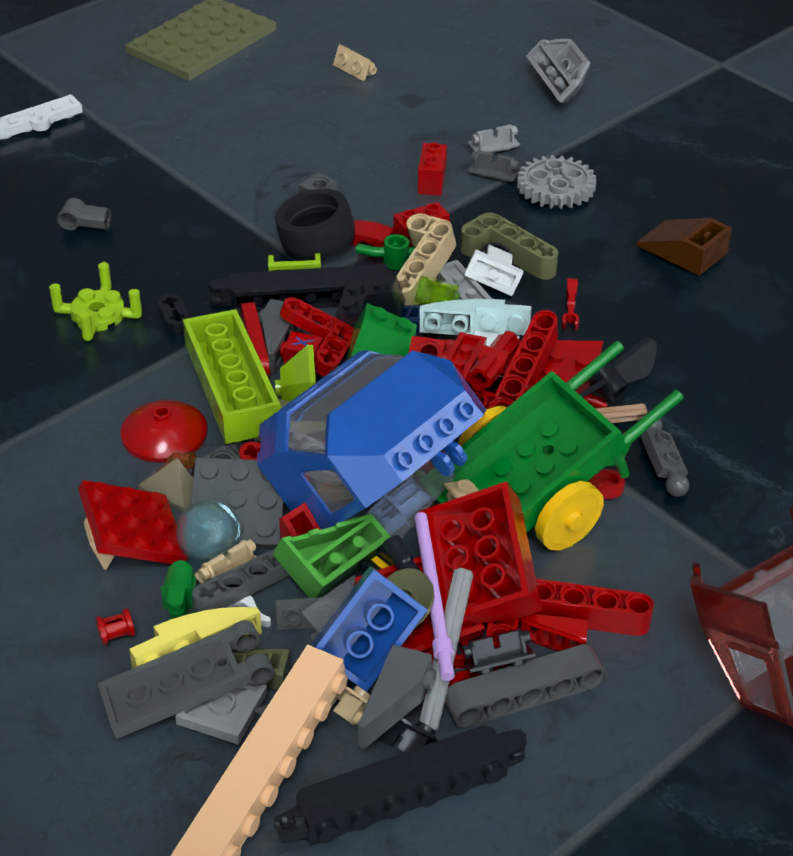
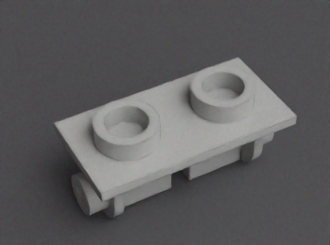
[468,124,520,153]

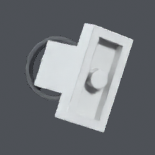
[464,242,523,296]

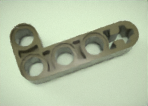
[460,213,558,280]

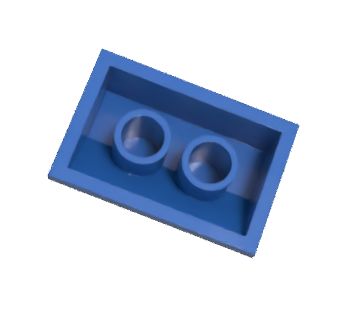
[310,566,428,692]

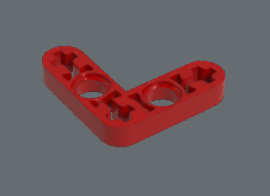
[280,297,354,376]

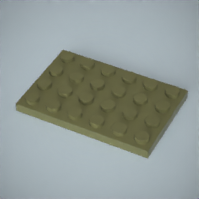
[125,0,276,81]

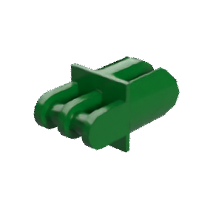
[161,560,196,620]

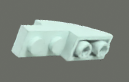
[420,299,531,335]

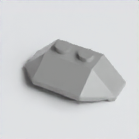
[526,39,590,103]

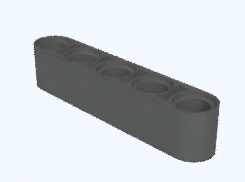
[445,644,608,728]

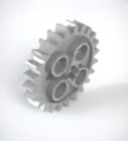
[517,155,596,209]

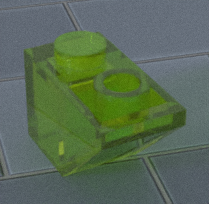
[414,275,459,305]

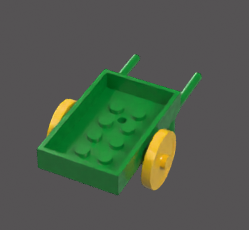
[419,341,684,551]

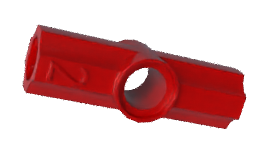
[467,330,521,392]

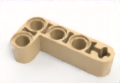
[397,214,456,305]

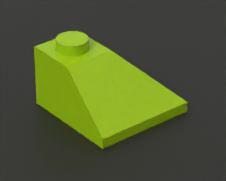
[275,345,317,412]

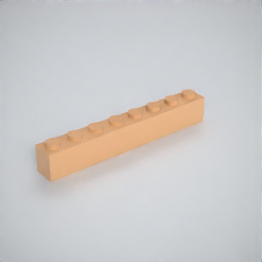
[171,644,348,856]

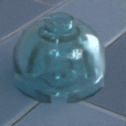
[175,499,241,562]

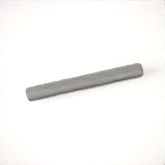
[419,568,473,731]

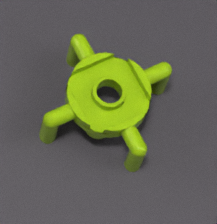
[49,262,142,341]

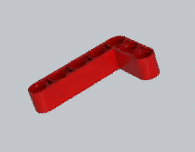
[470,310,558,409]
[486,578,654,667]

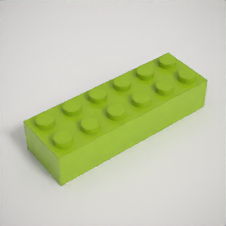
[183,309,281,444]

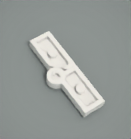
[0,95,83,140]

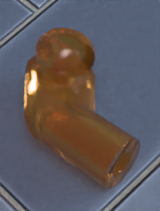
[166,452,197,468]

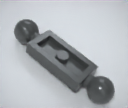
[640,415,690,497]

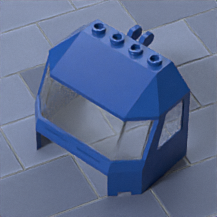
[257,350,487,529]

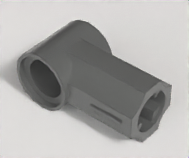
[57,198,112,230]

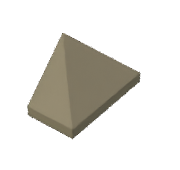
[138,458,194,513]

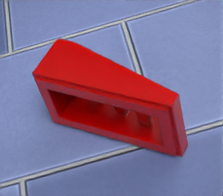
[521,614,588,652]

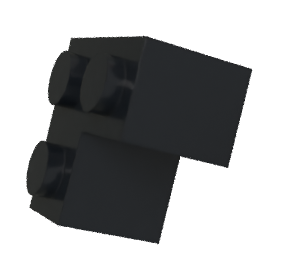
[335,276,406,328]

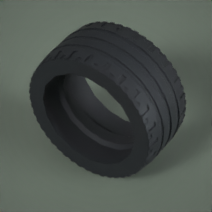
[275,188,355,261]

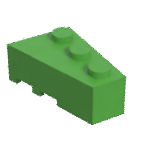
[273,514,391,598]

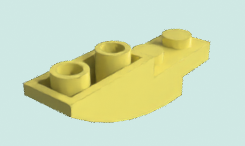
[129,607,262,669]

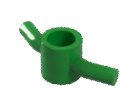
[356,234,416,270]

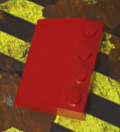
[418,481,542,625]

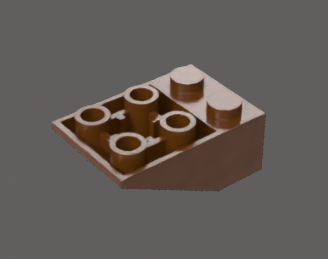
[636,218,732,276]

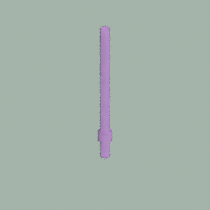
[414,512,455,681]

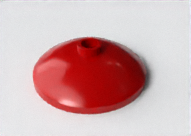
[120,399,208,463]

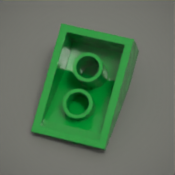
[345,303,417,385]

